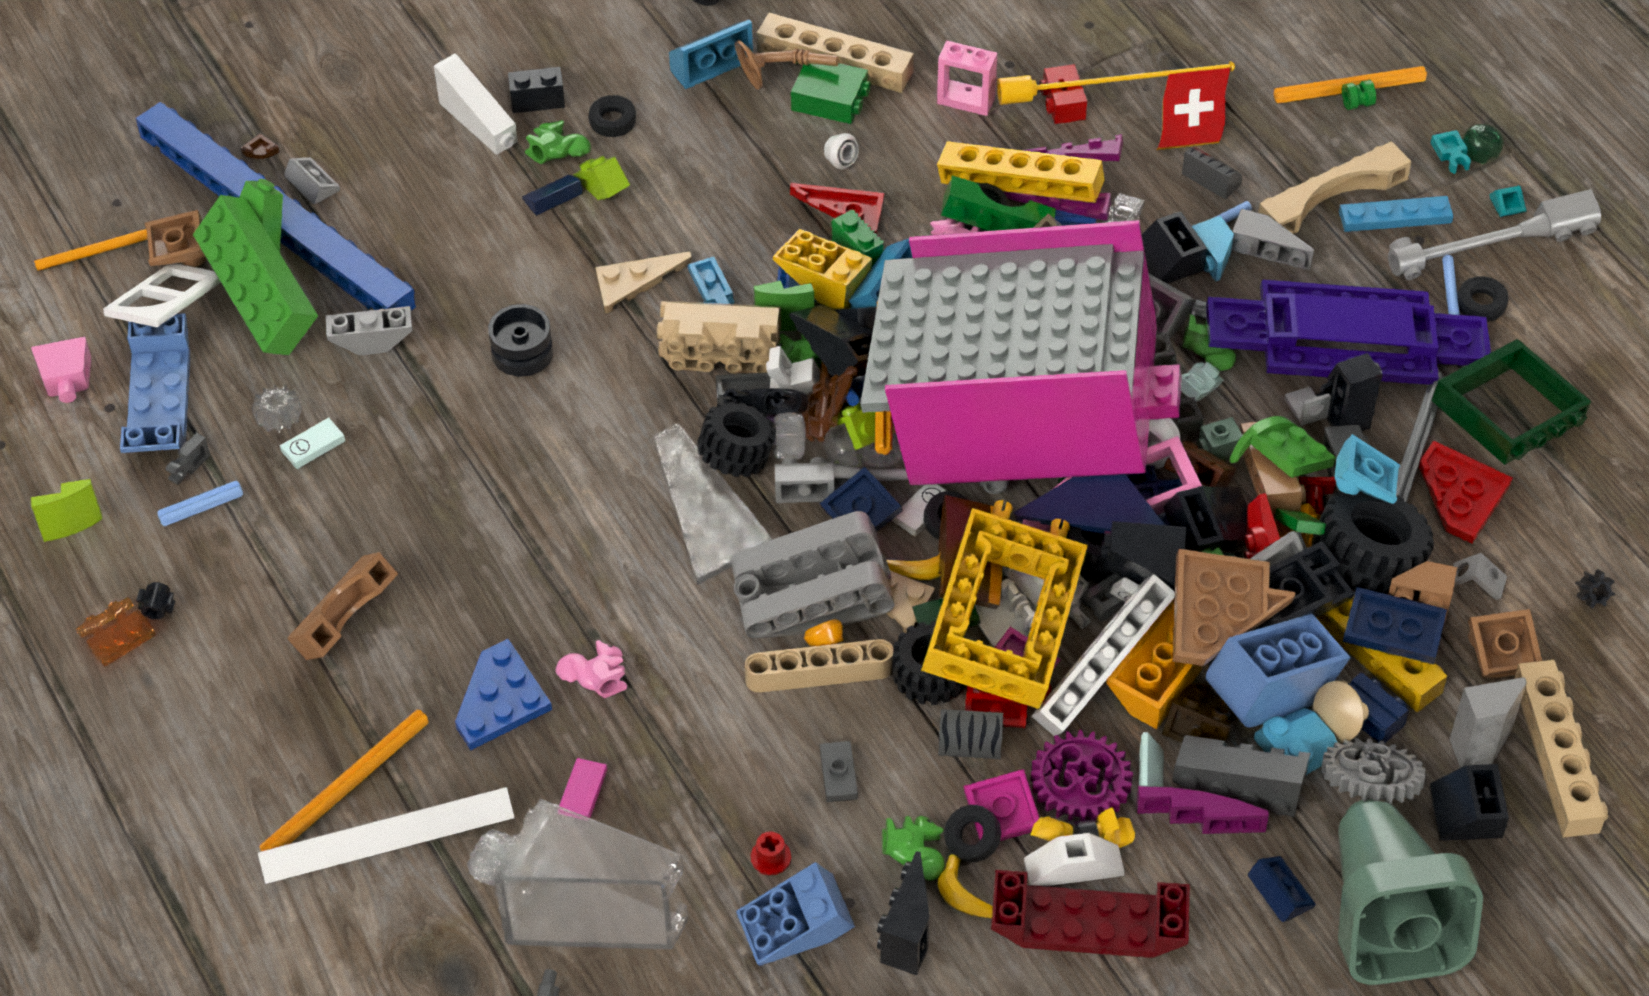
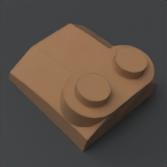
[145,210,207,267]
[1468,609,1542,678]

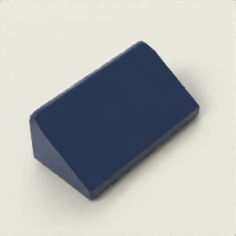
[522,175,583,215]
[1248,856,1316,922]

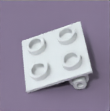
[975,579,1036,648]

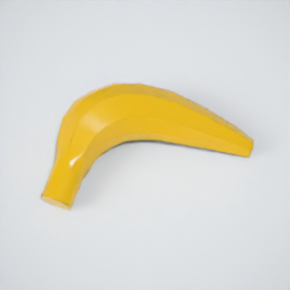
[886,551,941,580]
[938,854,993,919]

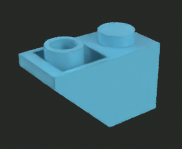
[1192,216,1234,282]

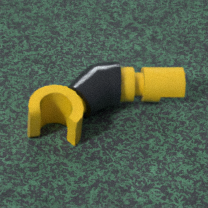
[1031,807,1135,848]

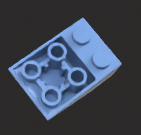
[736,862,855,966]

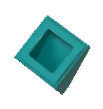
[1489,185,1527,217]

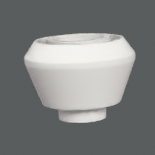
[824,133,859,170]

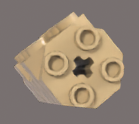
[657,301,781,374]

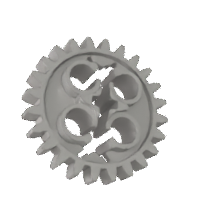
[1321,738,1426,804]

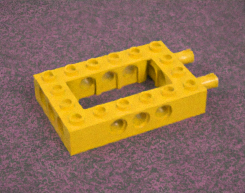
[921,500,1088,709]

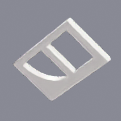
[103,263,221,327]

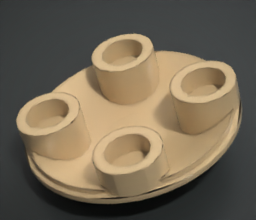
[1313,680,1369,743]

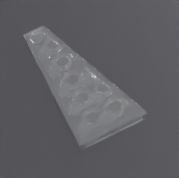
[654,423,772,585]

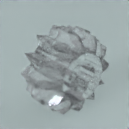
[252,385,302,433]
[772,412,806,460]
[467,829,519,886]

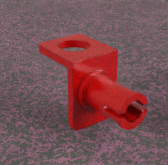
[1299,475,1336,515]

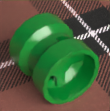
[1342,80,1376,110]

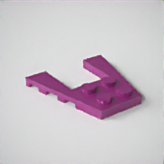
[1003,135,1123,221]

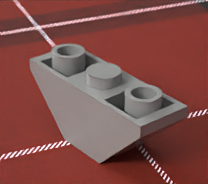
[326,306,412,355]

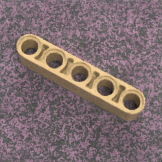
[745,639,893,693]

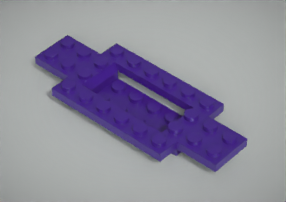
[1206,280,1491,385]

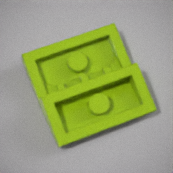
[31,479,102,542]

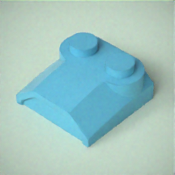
[1335,434,1400,504]
[1254,708,1338,775]

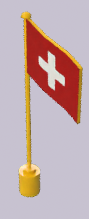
[997,61,1235,150]

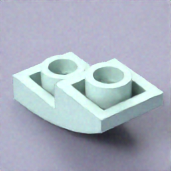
[1181,362,1224,402]

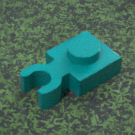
[1430,130,1471,174]

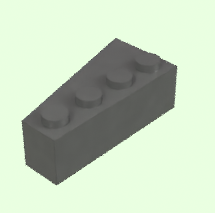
[1172,735,1311,817]

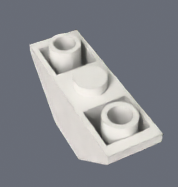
[1024,833,1125,886]

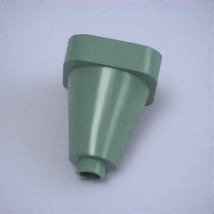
[1338,799,1483,985]

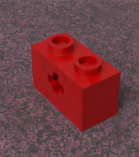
[1039,64,1087,124]

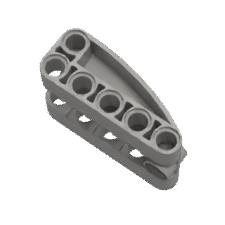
[730,511,894,638]

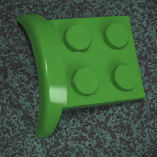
[1229,416,1336,478]

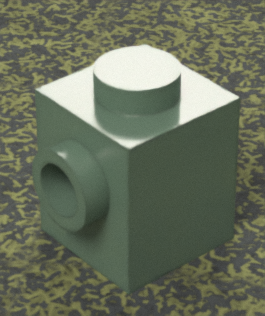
[1196,417,1243,461]

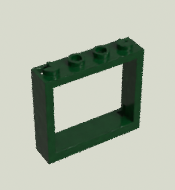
[1431,339,1591,465]

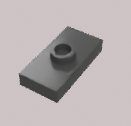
[820,741,858,802]

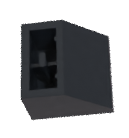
[1142,211,1207,284]
[1429,764,1509,841]

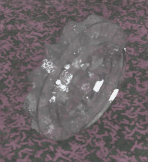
[858,433,902,468]

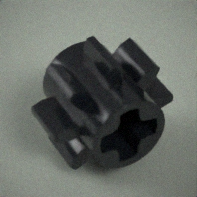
[1575,569,1615,608]
[136,582,175,620]

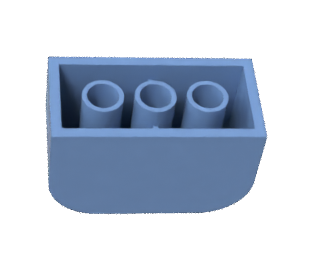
[1206,614,1351,727]

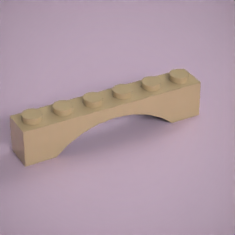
[1258,141,1411,234]

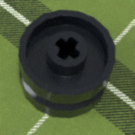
[488,304,553,377]

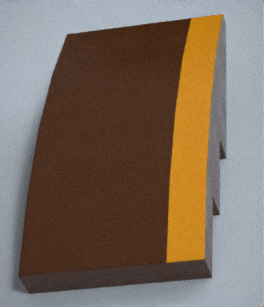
[938,495,1003,609]

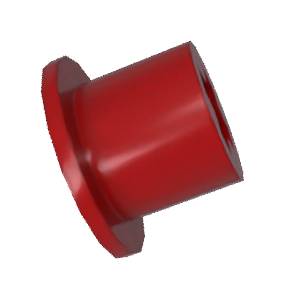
[750,831,791,876]

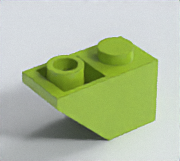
[573,156,630,200]

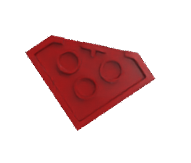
[1419,441,1513,544]

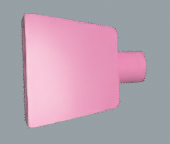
[31,337,91,403]

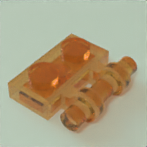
[75,597,156,667]

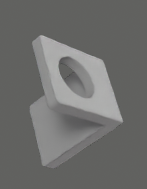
[1284,387,1331,426]
[1453,553,1507,600]

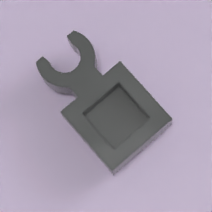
[165,433,210,485]

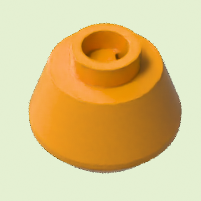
[804,618,843,647]

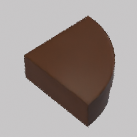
[241,133,280,159]

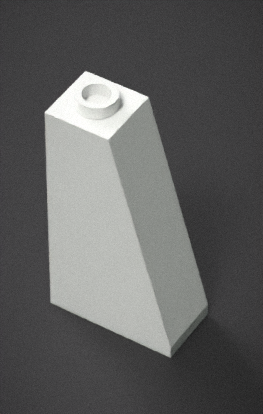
[434,54,518,155]

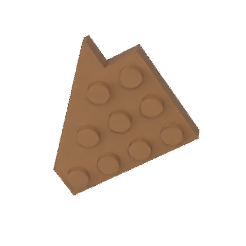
[1173,549,1295,666]

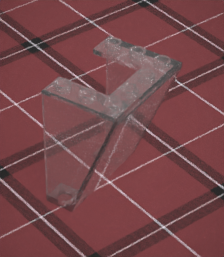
[492,799,688,950]

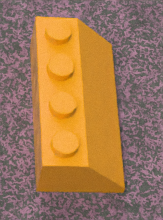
[1106,599,1203,730]

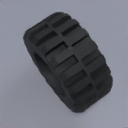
[1312,491,1434,595]

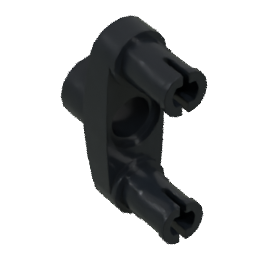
[723,388,808,417]

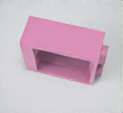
[937,41,997,116]
[1126,436,1202,515]

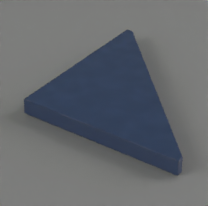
[1014,474,1165,533]

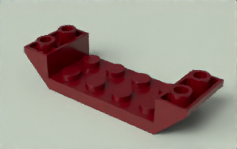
[991,870,1190,958]

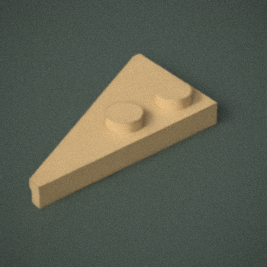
[595,251,692,314]

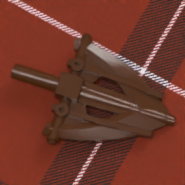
[796,362,858,442]

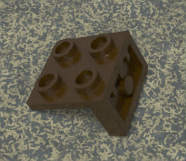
[1162,683,1239,743]

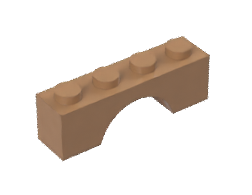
[287,552,398,660]

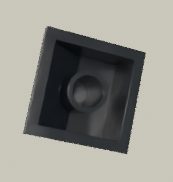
[508,67,565,113]

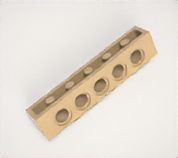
[757,13,914,93]
[1514,660,1608,838]

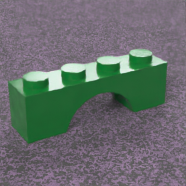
[941,175,1056,231]

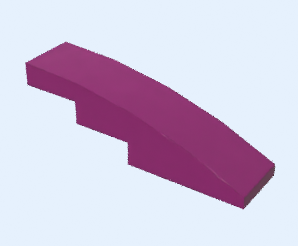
[1136,786,1269,834]

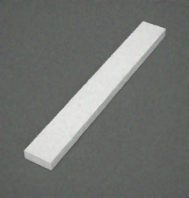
[258,787,514,884]

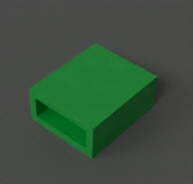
[791,63,871,124]

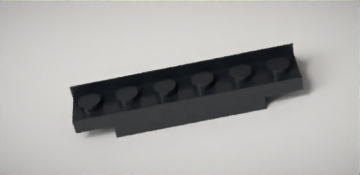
[1201,541,1355,673]

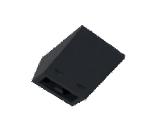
[789,305,873,378]
[1163,486,1248,552]
[877,851,930,976]

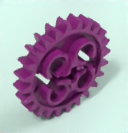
[1030,730,1133,823]

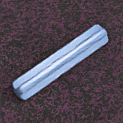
[157,481,243,526]

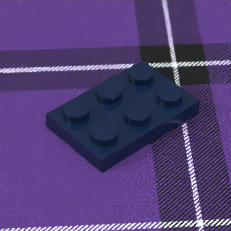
[1343,587,1447,664]

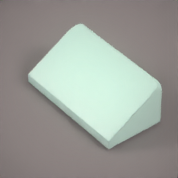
[1139,732,1164,787]

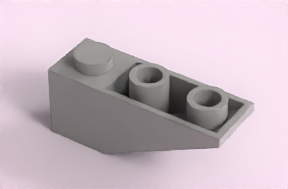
[1232,209,1314,270]

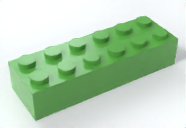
[193,195,318,355]

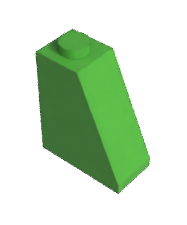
[239,179,283,253]

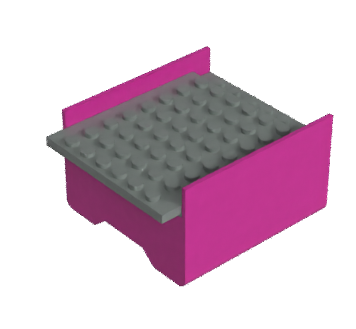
[861,220,1182,486]

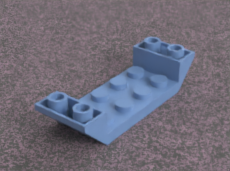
[120,313,190,453]

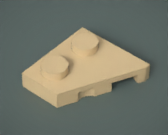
[886,571,935,634]

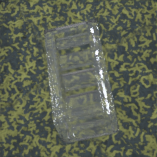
[1102,193,1145,223]

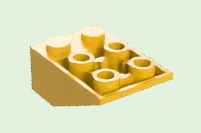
[773,229,872,308]

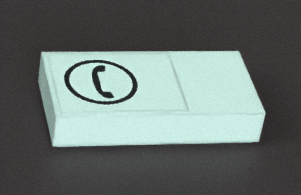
[280,418,345,469]

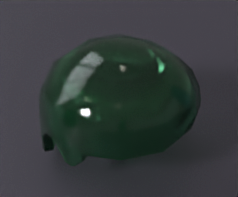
[1462,123,1504,164]

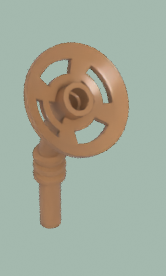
[735,40,839,90]

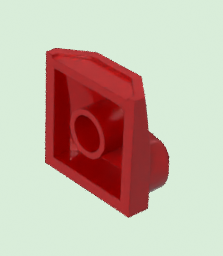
[1244,493,1280,559]

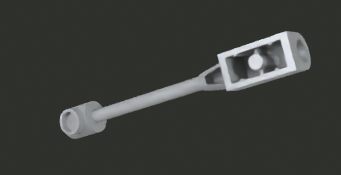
[1388,189,1601,280]
[775,457,1009,503]

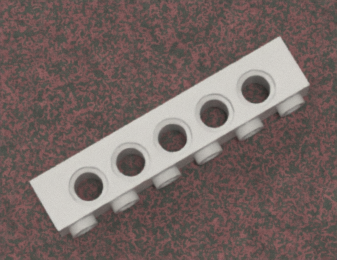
[1031,574,1175,736]

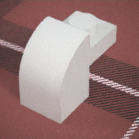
[766,346,820,394]

